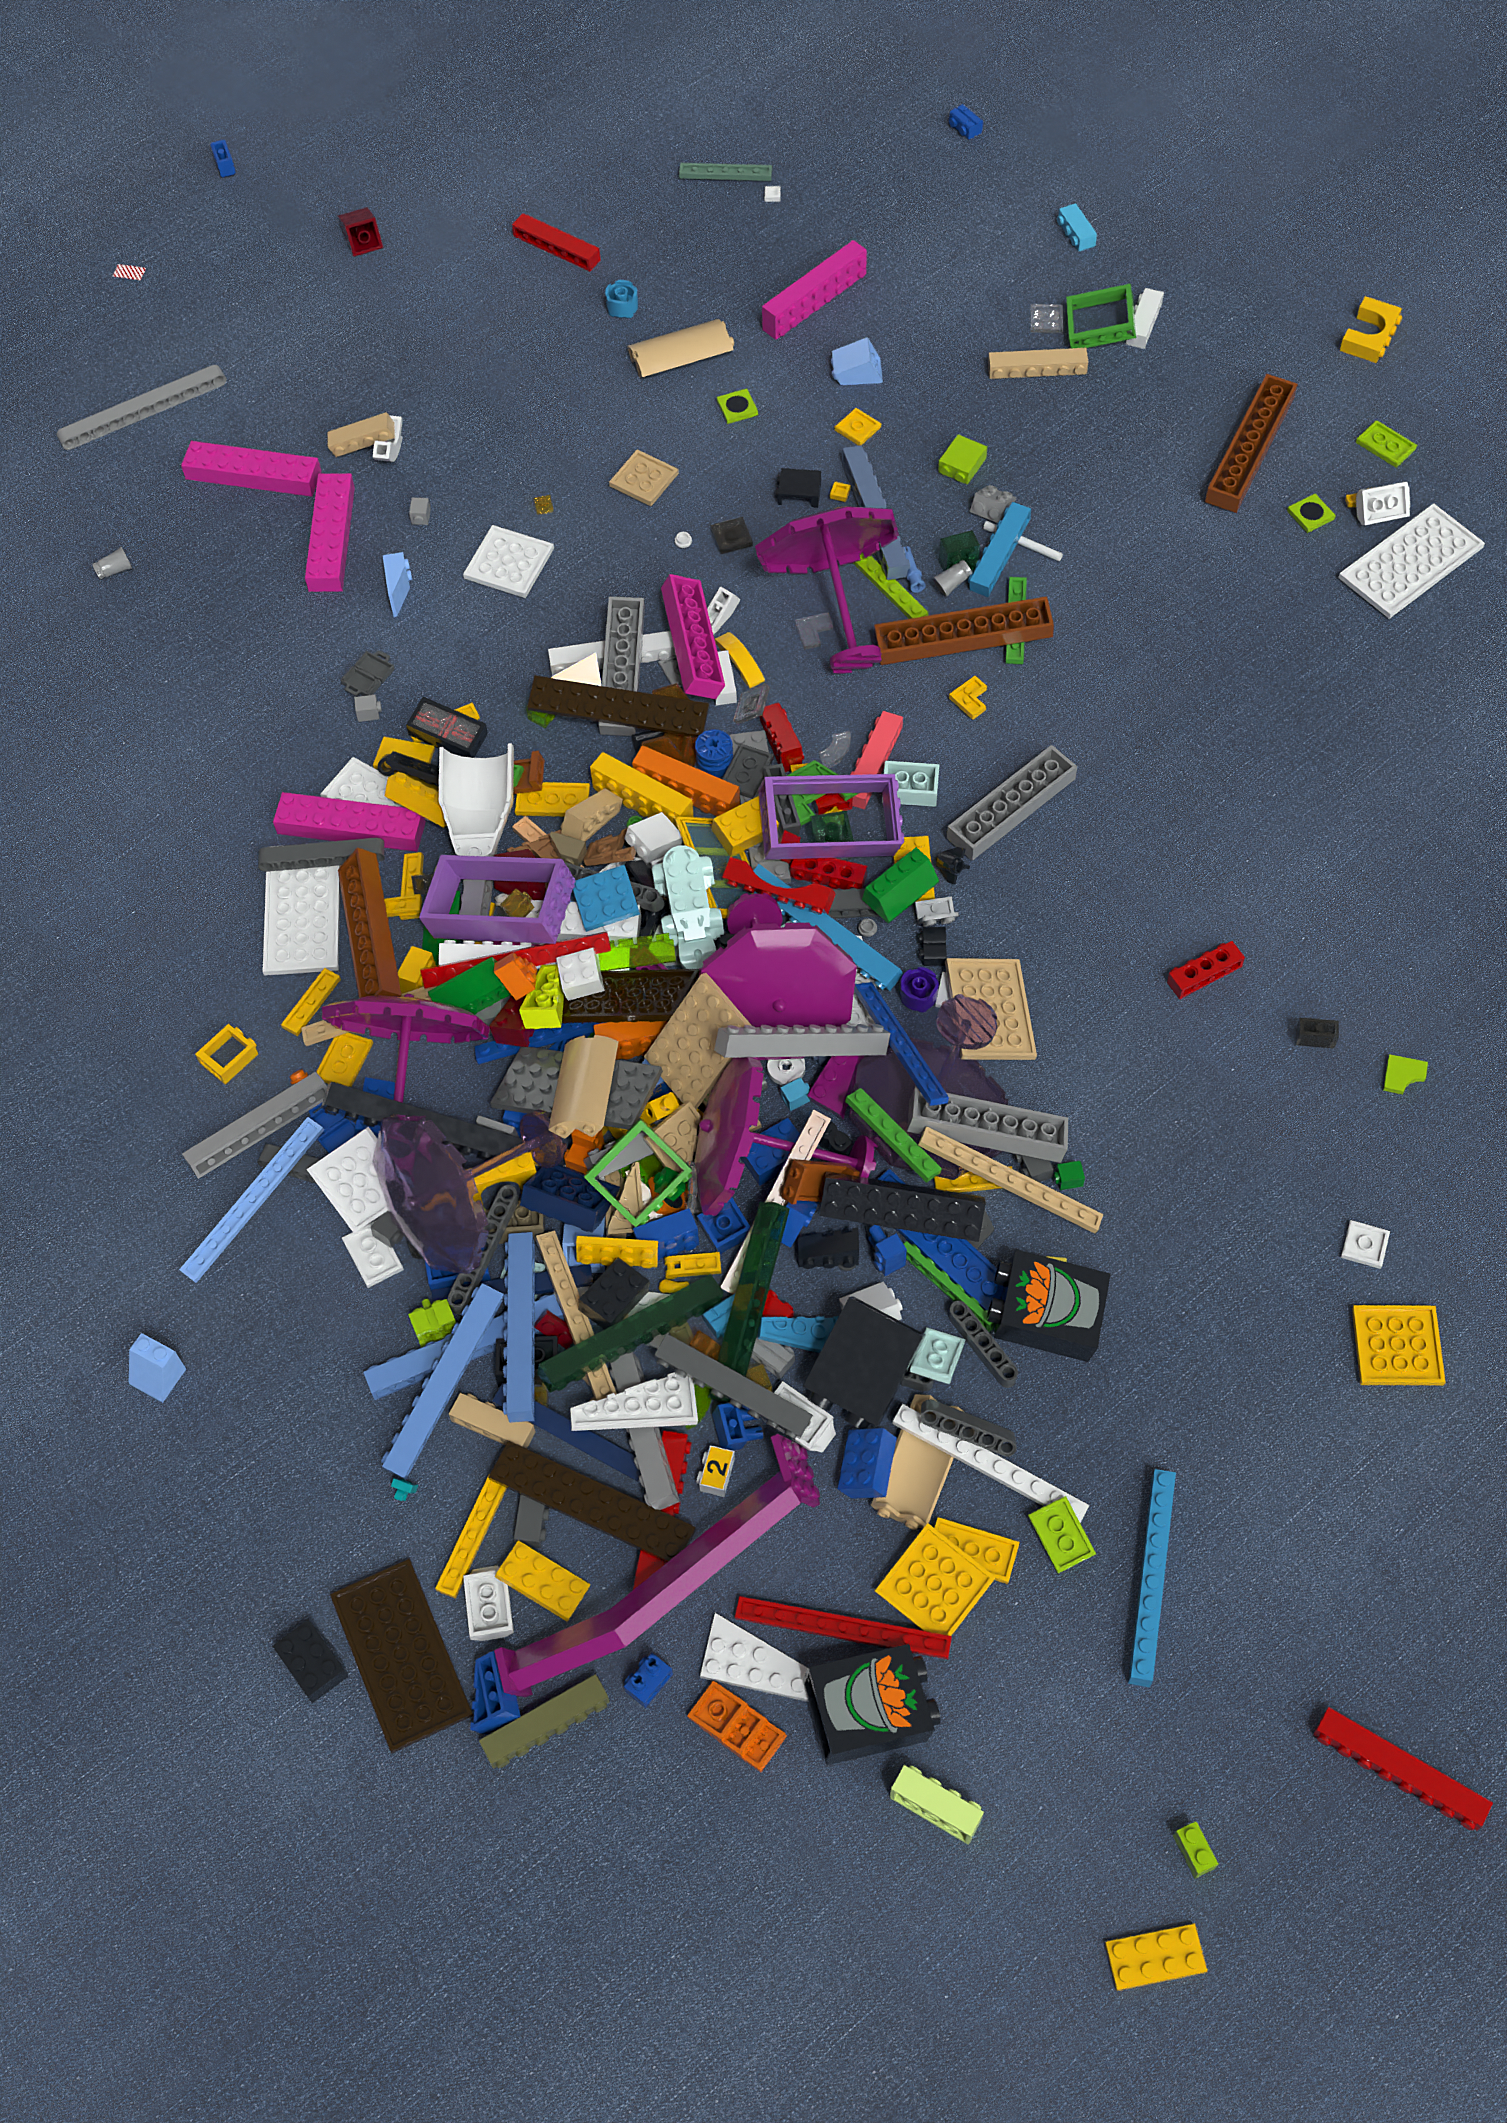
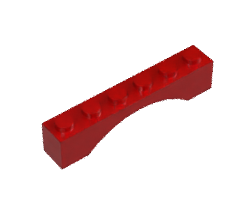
[722,857,836,915]

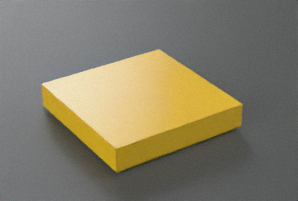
[835,408,881,446]

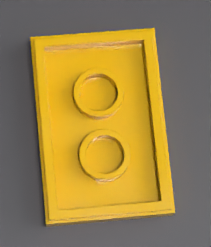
[373,737,435,773]
[316,1033,373,1087]

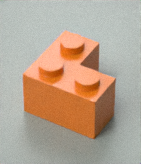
[494,952,537,1001]
[564,1129,605,1174]

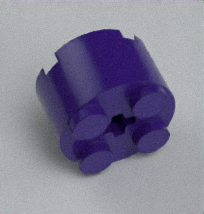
[900,967,939,1012]

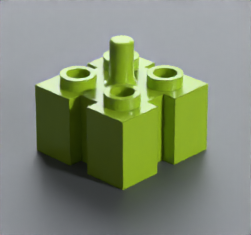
[408,1299,456,1348]

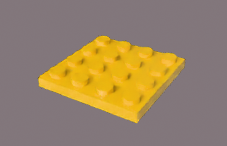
[1352,1305,1446,1385]
[875,1523,996,1636]

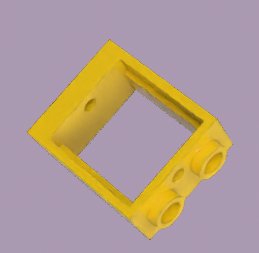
[195,1024,258,1085]

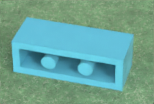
[1057,203,1097,252]

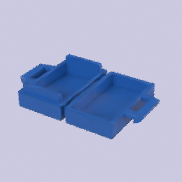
[303,1103,356,1154]

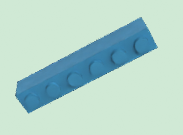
[968,502,1031,597]

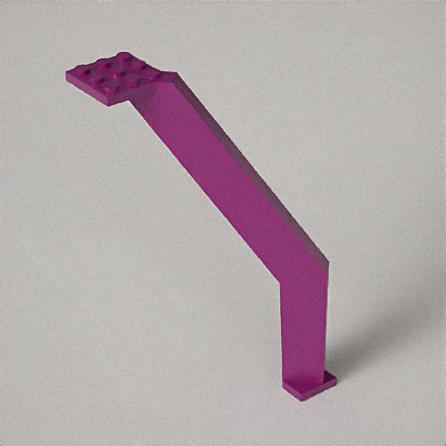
[494,1434,820,1698]

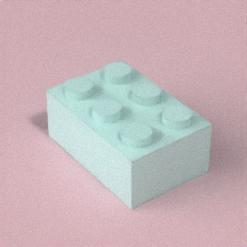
[882,761,939,807]

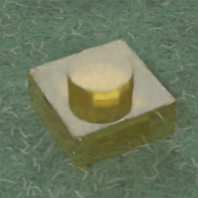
[534,495,554,515]

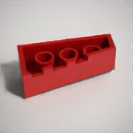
[759,702,804,772]

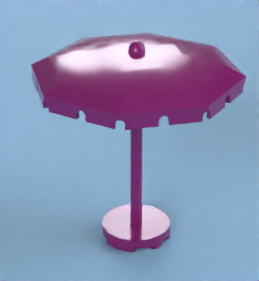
[755,506,899,674]
[699,893,857,1060]
[322,993,490,1170]
[693,1057,878,1216]

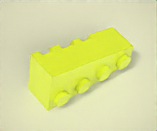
[519,964,564,1029]

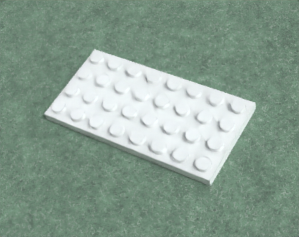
[1338,504,1485,619]
[263,845,341,975]

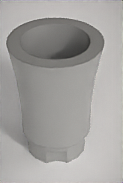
[92,547,132,579]
[933,560,972,597]

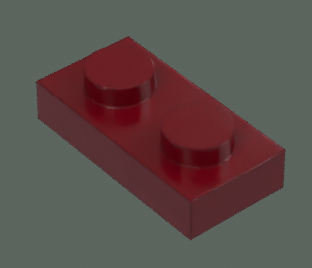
[534,1310,574,1349]

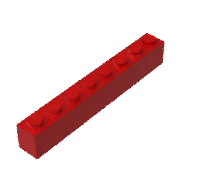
[633,1431,692,1590]
[1313,1707,1493,1831]

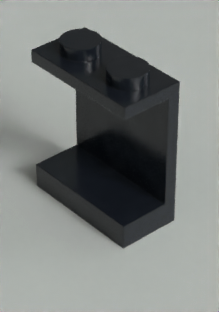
[775,468,821,508]

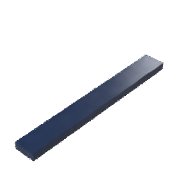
[431,1265,593,1305]
[492,1383,641,1482]

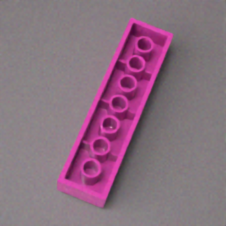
[762,240,867,340]
[181,441,321,497]
[305,473,355,592]
[661,574,725,699]
[273,792,426,852]

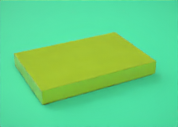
[1356,420,1417,468]
[1028,1496,1096,1573]

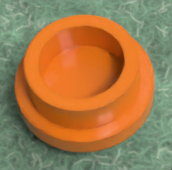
[289,1069,308,1085]

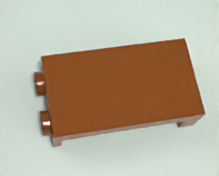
[513,751,545,794]
[781,1160,860,1204]

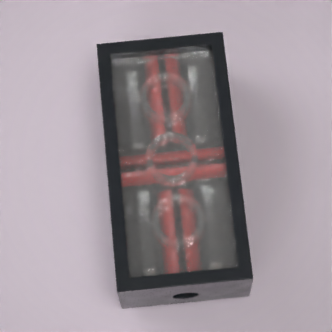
[406,697,488,758]

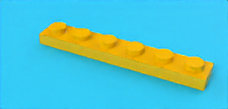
[435,1474,507,1599]

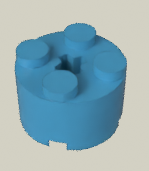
[605,280,638,318]

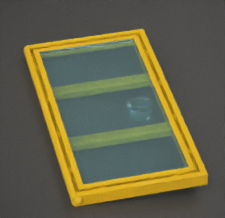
[675,817,759,919]

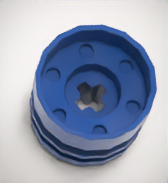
[695,729,733,777]

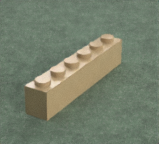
[988,348,1088,379]

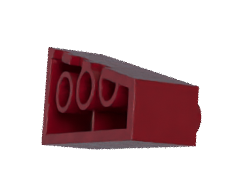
[489,995,534,1047]

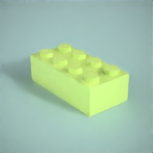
[890,1765,984,1845]

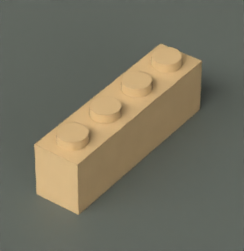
[328,412,395,457]
[449,1393,535,1449]

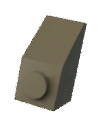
[550,832,587,866]

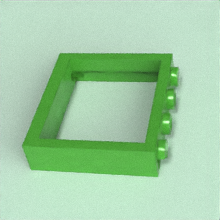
[1067,284,1136,349]
[584,1118,693,1227]

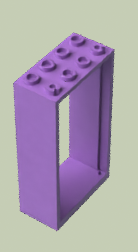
[758,774,904,860]
[419,855,575,944]

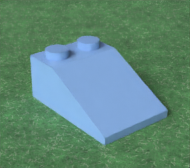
[383,552,412,617]

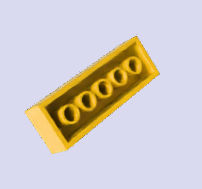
[590,752,694,830]

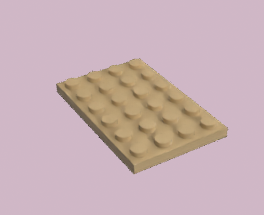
[945,958,1037,1060]
[644,973,752,1110]

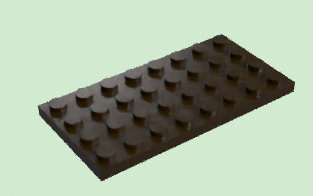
[562,969,699,1024]
[330,1559,473,1753]

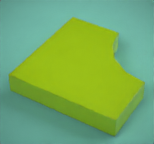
[1383,1054,1428,1094]

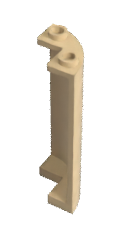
[627,319,734,378]
[548,1035,619,1138]
[871,1394,964,1530]

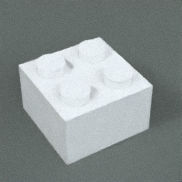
[556,948,605,1001]

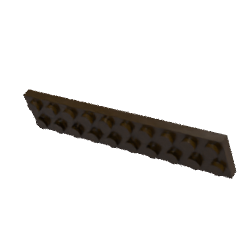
[527,675,709,738]
[489,1441,696,1562]

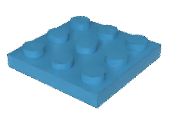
[573,865,640,932]

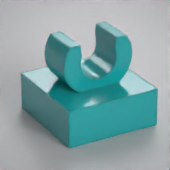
[391,1478,418,1501]

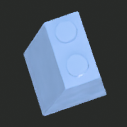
[831,337,883,385]
[562,1215,606,1273]
[129,1333,186,1403]

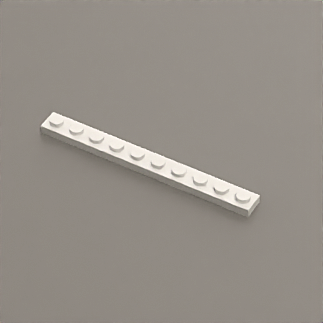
[892,1404,1089,1523]

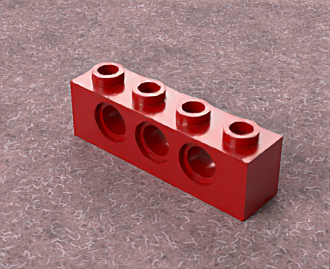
[790,858,867,890]
[1167,941,1245,1000]

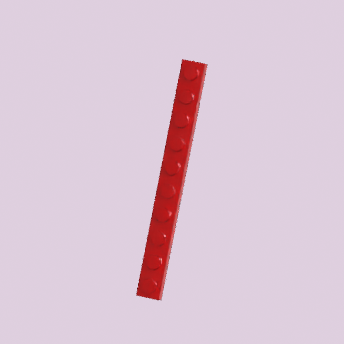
[420,931,611,988]
[735,1596,952,1660]

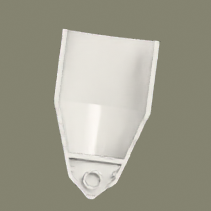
[439,743,514,857]

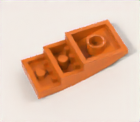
[687,1681,787,1772]

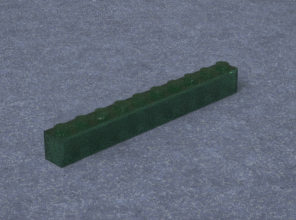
[708,1202,790,1404]
[537,1274,724,1393]

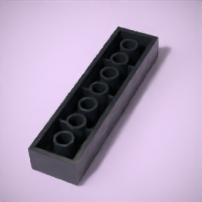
[819,1171,986,1242]

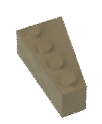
[463,1201,545,1244]

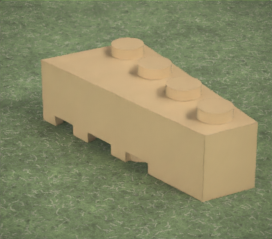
[561,788,623,841]

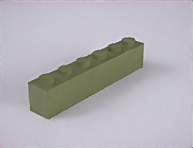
[479,1674,610,1769]

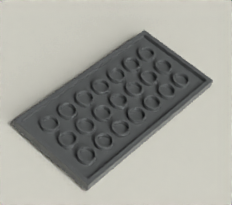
[490,1047,663,1130]

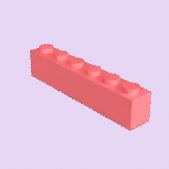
[850,711,903,810]

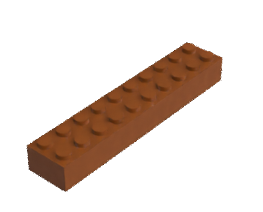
[1205,374,1298,513]
[874,596,1054,665]
[338,847,402,998]

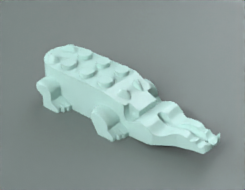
[652,846,724,969]

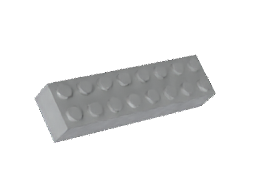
[599,597,645,736]
[947,745,1077,861]
[907,1086,1068,1163]

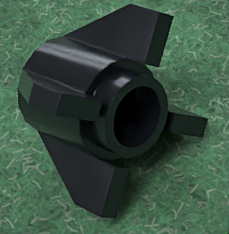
[936,847,970,884]

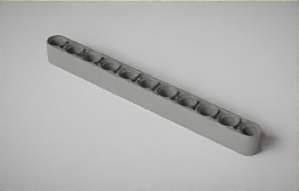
[56,365,226,450]

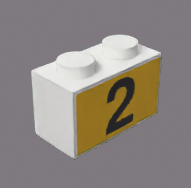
[697,1445,735,1497]

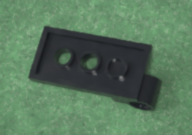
[377,751,439,784]

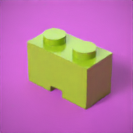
[1173,1821,1218,1879]

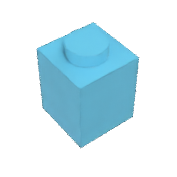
[780,1077,811,1111]

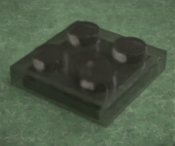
[710,517,753,554]

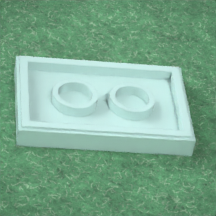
[910,1327,966,1384]

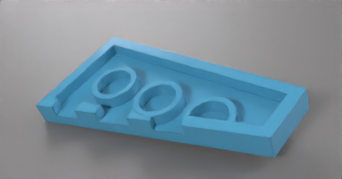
[758,1316,839,1353]

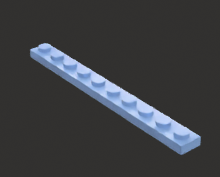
[179,1117,324,1283]

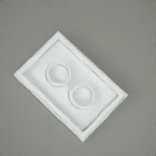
[342,1221,404,1288]

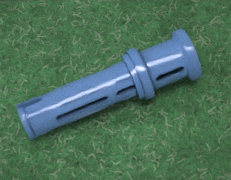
[904,546,926,593]

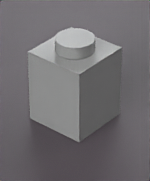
[409,498,431,525]
[354,694,382,722]

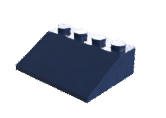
[520,1161,620,1232]

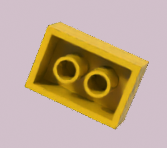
[711,796,779,857]

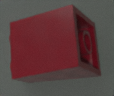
[338,207,383,256]
[494,849,545,904]

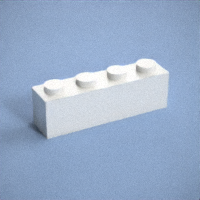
[1126,288,1164,349]

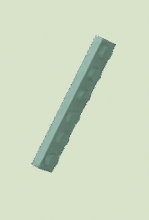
[679,163,772,181]

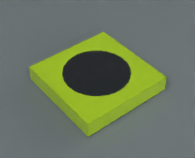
[716,388,758,424]
[1287,494,1336,533]

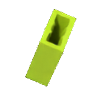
[938,434,987,485]

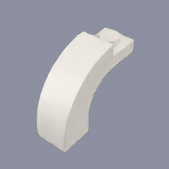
[373,416,403,462]

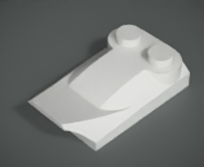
[1356,482,1410,525]
[762,1382,836,1452]
[463,1565,514,1641]

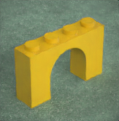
[1340,296,1403,363]
[454,1152,537,1209]

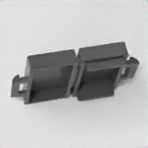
[341,650,395,696]

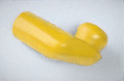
[659,1279,690,1293]

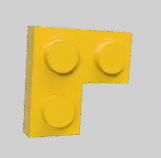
[949,676,987,720]

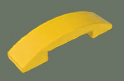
[715,632,765,688]

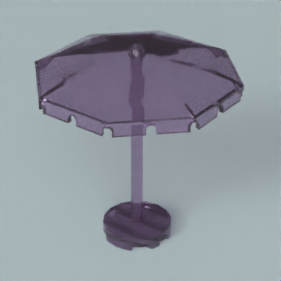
[849,994,1008,1180]
[372,1109,567,1274]

